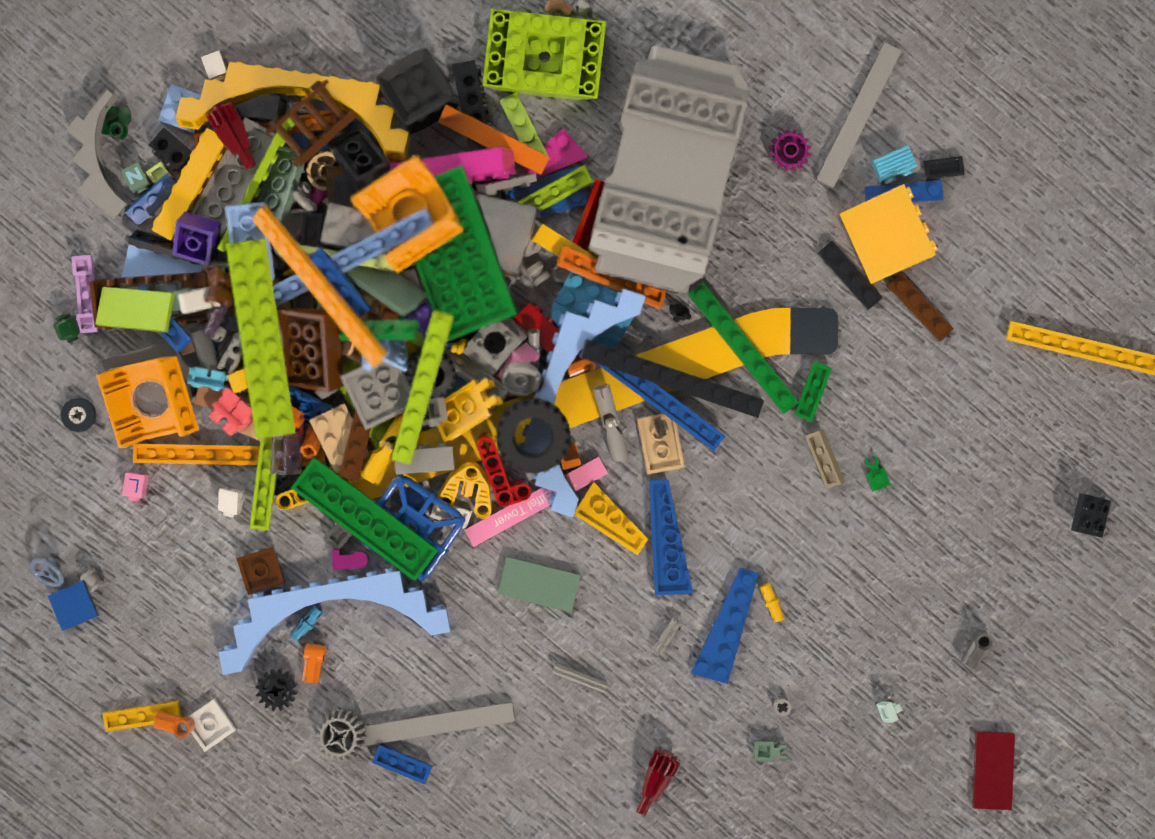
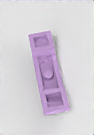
[71,255,98,333]

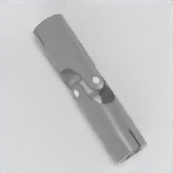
[593,384,629,462]

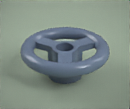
[30,558,64,587]

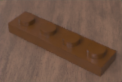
[887,273,954,342]

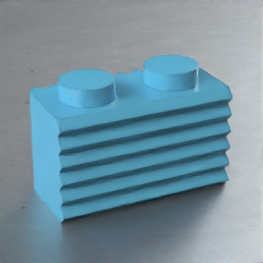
[870,145,917,184]

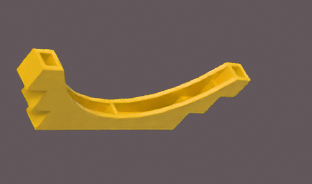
[175,62,411,161]

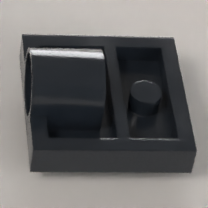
[1071,493,1111,538]

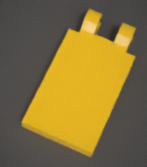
[438,378,503,443]

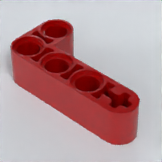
[477,432,532,507]

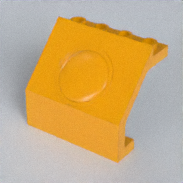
[351,155,463,272]

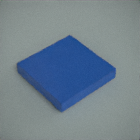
[48,581,99,631]

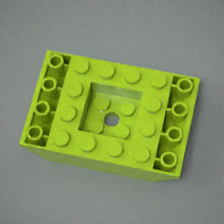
[483,9,606,100]

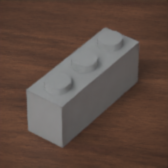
[395,443,455,474]

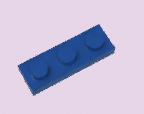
[124,173,177,226]
[372,744,433,785]

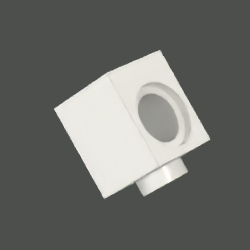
[201,51,228,82]

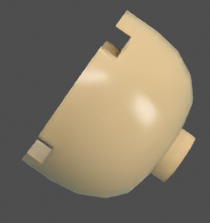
[306,151,339,190]

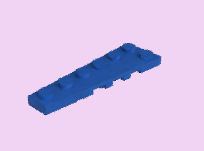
[649,479,693,596]
[691,568,759,684]

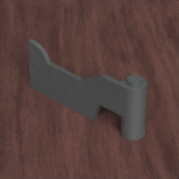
[101,328,223,381]

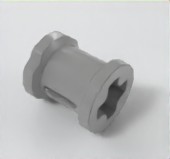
[80,568,106,593]

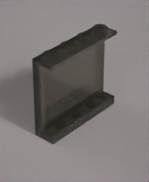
[473,190,541,279]

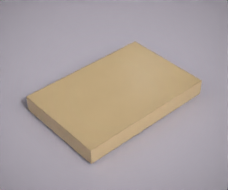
[637,413,685,475]

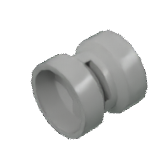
[525,261,551,287]

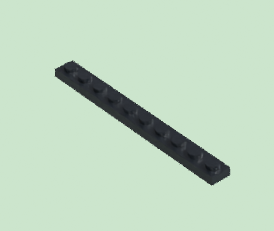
[579,339,764,418]

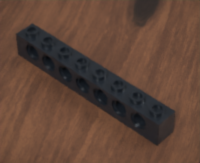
[452,60,508,216]

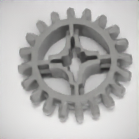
[315,709,367,762]

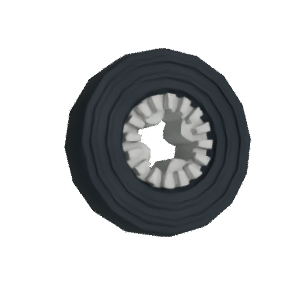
[60,398,96,432]

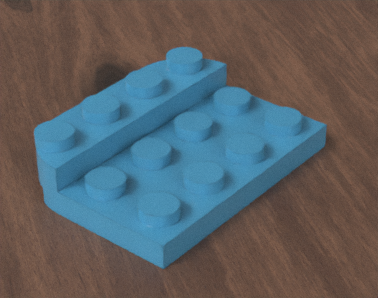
[552,272,634,348]

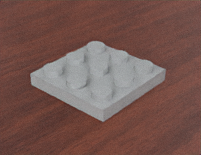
[340,361,411,430]

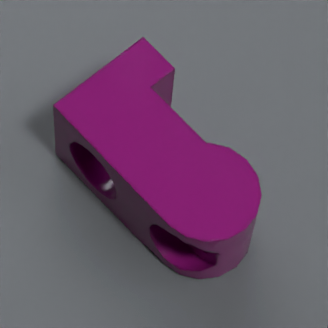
[332,549,369,570]

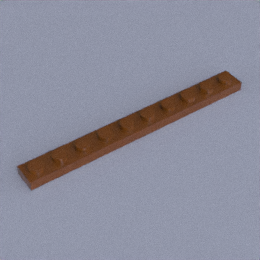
[339,302,399,481]

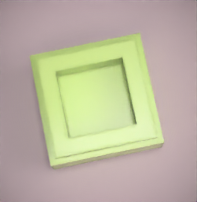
[146,161,174,184]

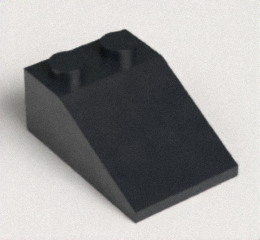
[327,126,391,194]

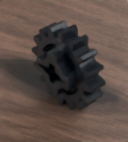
[255,669,298,711]

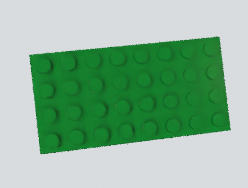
[415,165,517,342]

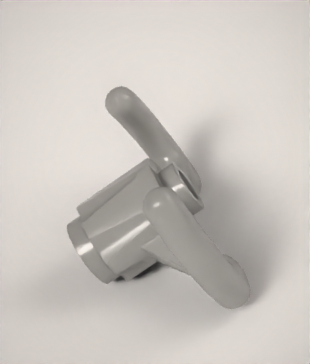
[291,168,317,213]

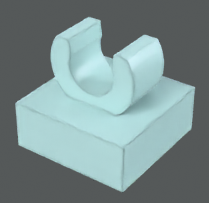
[876,701,903,723]

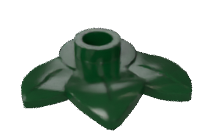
[102,105,131,140]

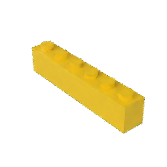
[152,128,227,242]

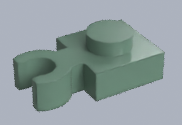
[754,740,788,761]

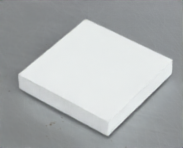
[185,698,237,752]

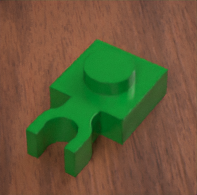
[864,456,891,492]

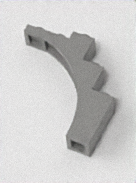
[66,90,131,220]

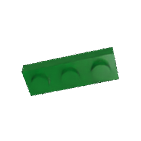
[793,361,832,422]

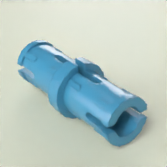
[290,605,324,642]

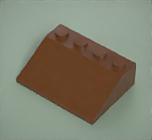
[278,309,344,393]

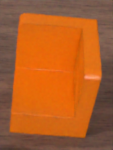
[561,443,582,470]

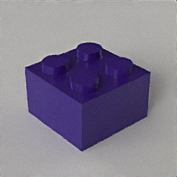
[172,212,222,266]

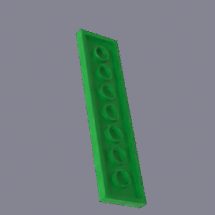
[291,457,439,581]

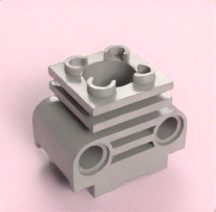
[463,318,528,377]

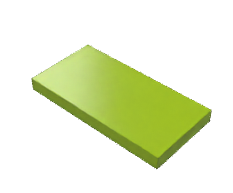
[95,287,175,332]

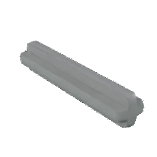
[553,663,607,693]

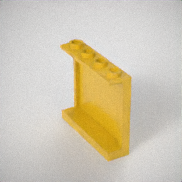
[840,184,937,284]

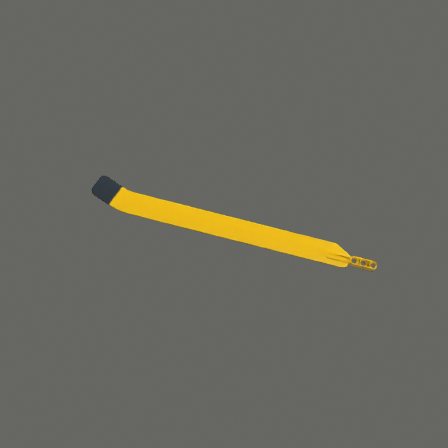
[276,308,838,510]

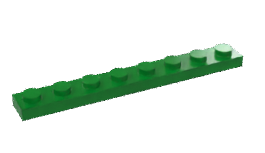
[687,282,799,414]

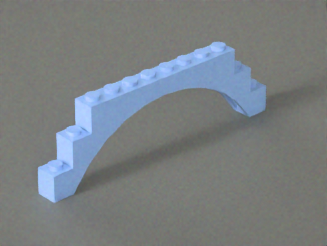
[518,289,646,517]
[219,567,452,675]

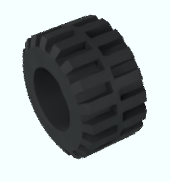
[405,347,456,399]

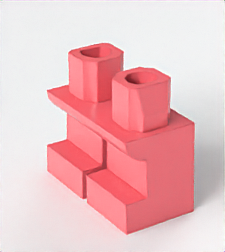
[209,388,253,436]

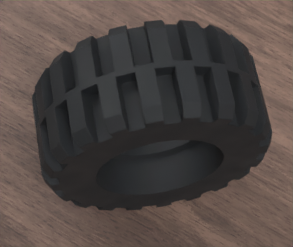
[496,398,571,474]

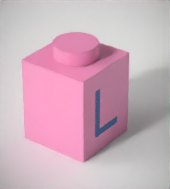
[122,472,149,501]

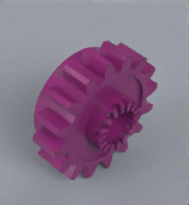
[769,130,811,173]

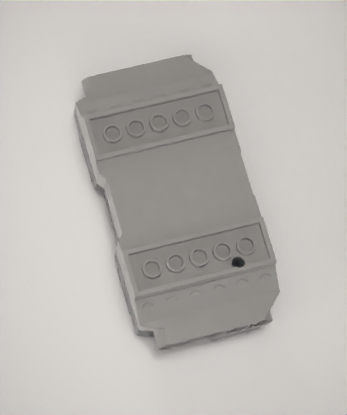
[589,46,750,294]

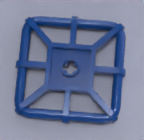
[361,474,465,582]

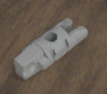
[217,333,243,374]

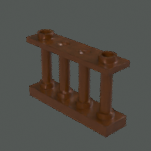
[266,79,357,168]

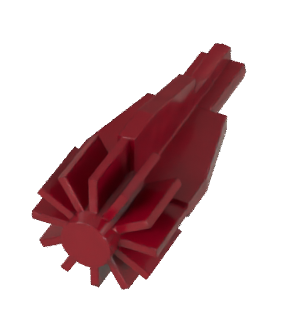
[206,102,257,170]
[636,749,680,816]

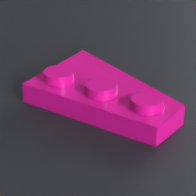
[520,128,589,179]

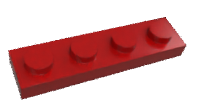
[572,179,605,252]

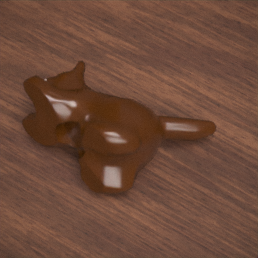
[204,265,233,307]

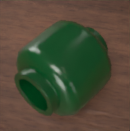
[53,313,81,343]

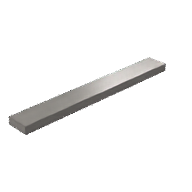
[816,43,902,189]
[361,702,515,746]

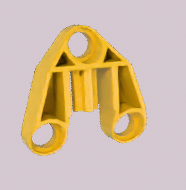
[437,462,492,519]

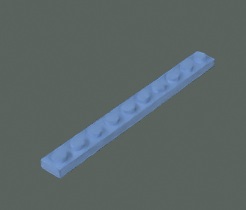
[273,208,435,306]

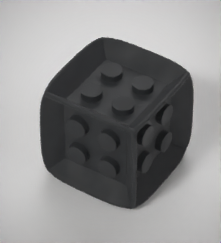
[376,48,459,135]

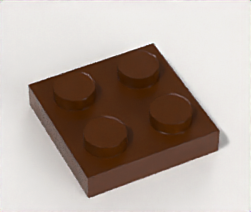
[236,546,286,595]

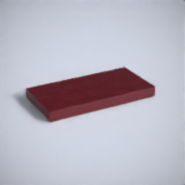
[972,731,1015,810]

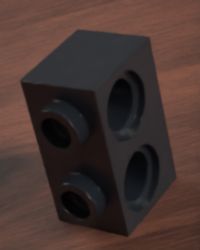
[149,127,192,172]

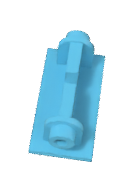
[187,366,229,391]

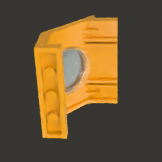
[96,356,199,448]

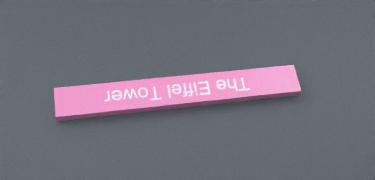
[465,457,608,547]

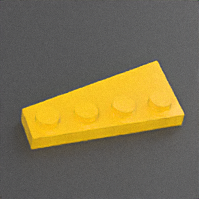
[574,482,648,555]

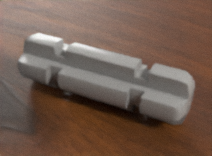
[653,618,681,654]

